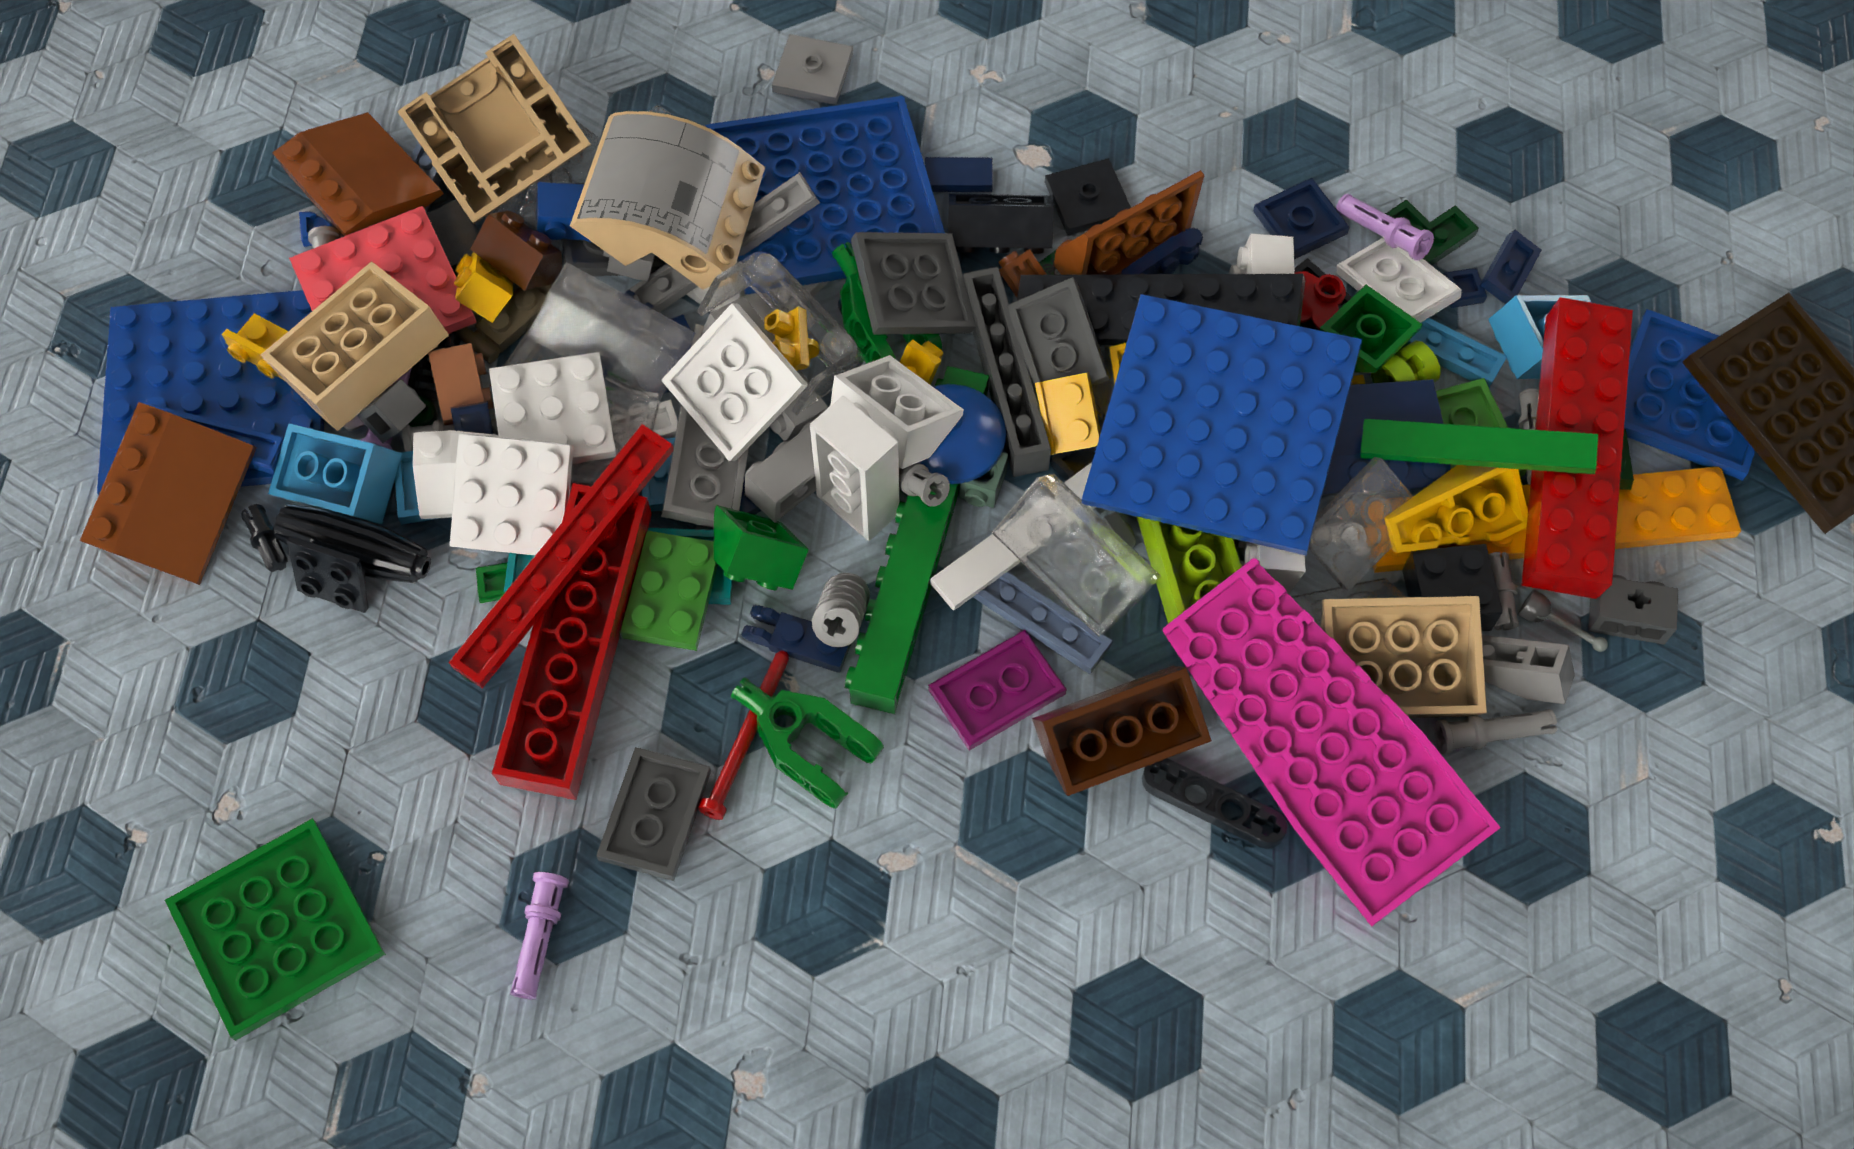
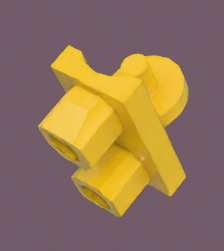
[764,306,820,371]
[900,340,944,385]

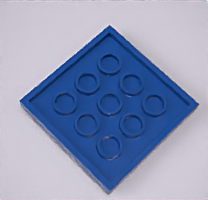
[1624,309,1755,481]

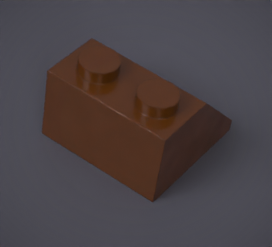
[470,210,563,291]

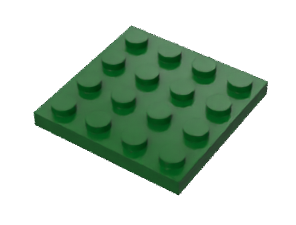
[165,818,386,1041]

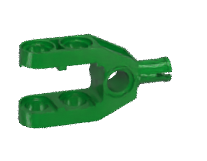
[831,242,942,364]
[731,677,884,809]

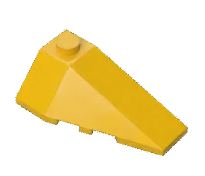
[1384,465,1528,553]

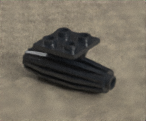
[273,504,431,613]

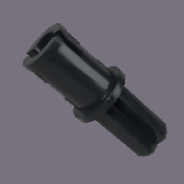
[241,504,288,572]

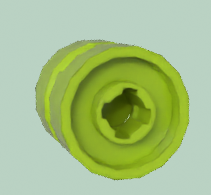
[1371,340,1441,383]

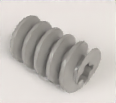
[812,573,870,647]

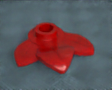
[1295,271,1346,330]

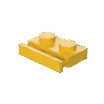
[1035,372,1101,455]

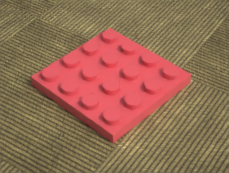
[289,206,477,334]

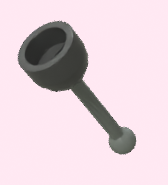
[1518,589,1608,652]

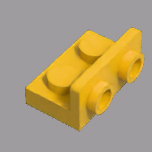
[222,313,288,381]

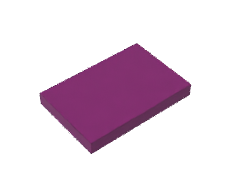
[928,630,1067,751]

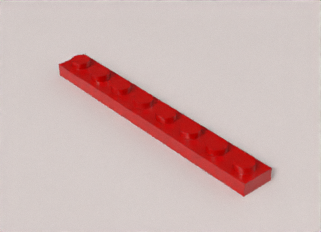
[448,424,674,689]

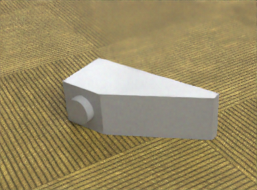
[1482,635,1575,704]

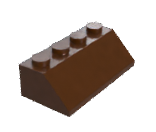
[1032,665,1212,796]

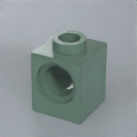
[959,452,1008,508]

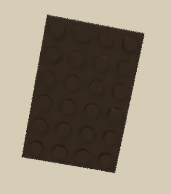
[1682,293,1854,534]

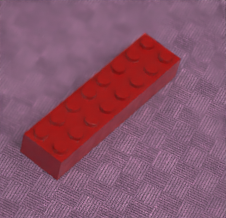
[1521,297,1633,599]
[492,483,652,800]

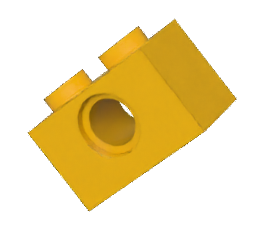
[454,252,513,323]

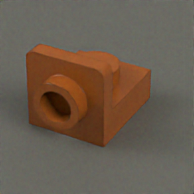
[998,249,1047,298]

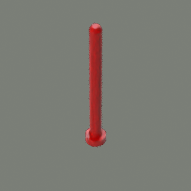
[698,650,789,820]

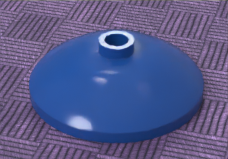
[918,384,1006,484]

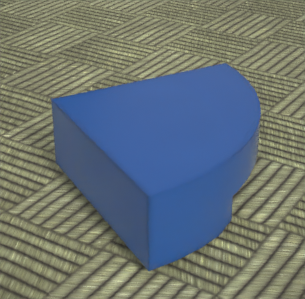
[299,212,333,247]

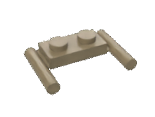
[455,284,565,363]

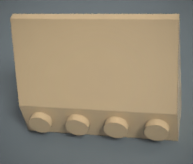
[260,261,449,431]
[1321,596,1487,718]

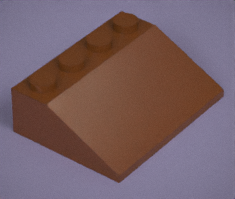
[272,112,444,237]
[1054,170,1205,275]
[80,402,257,585]

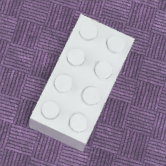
[810,395,899,541]

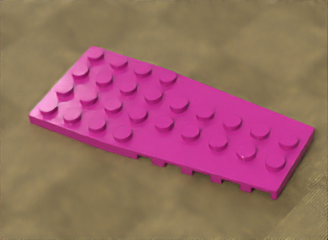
[1163,558,1501,927]

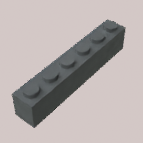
[963,267,1051,477]

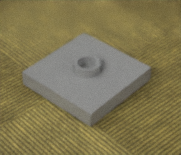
[772,34,853,105]

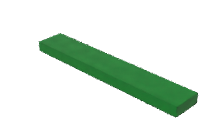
[1361,419,1598,474]

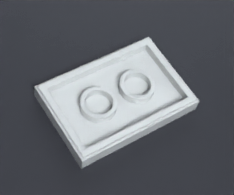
[1337,237,1462,323]

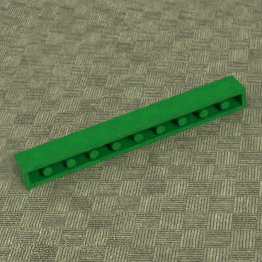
[845,366,989,714]

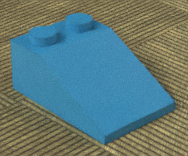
[1488,295,1592,379]
[268,423,402,524]

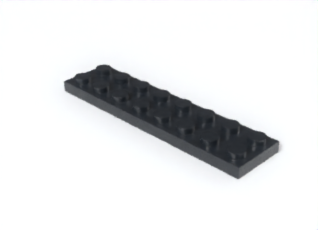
[1017,274,1305,345]

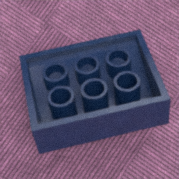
[1322,379,1451,497]

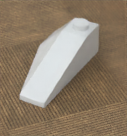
[413,430,499,519]

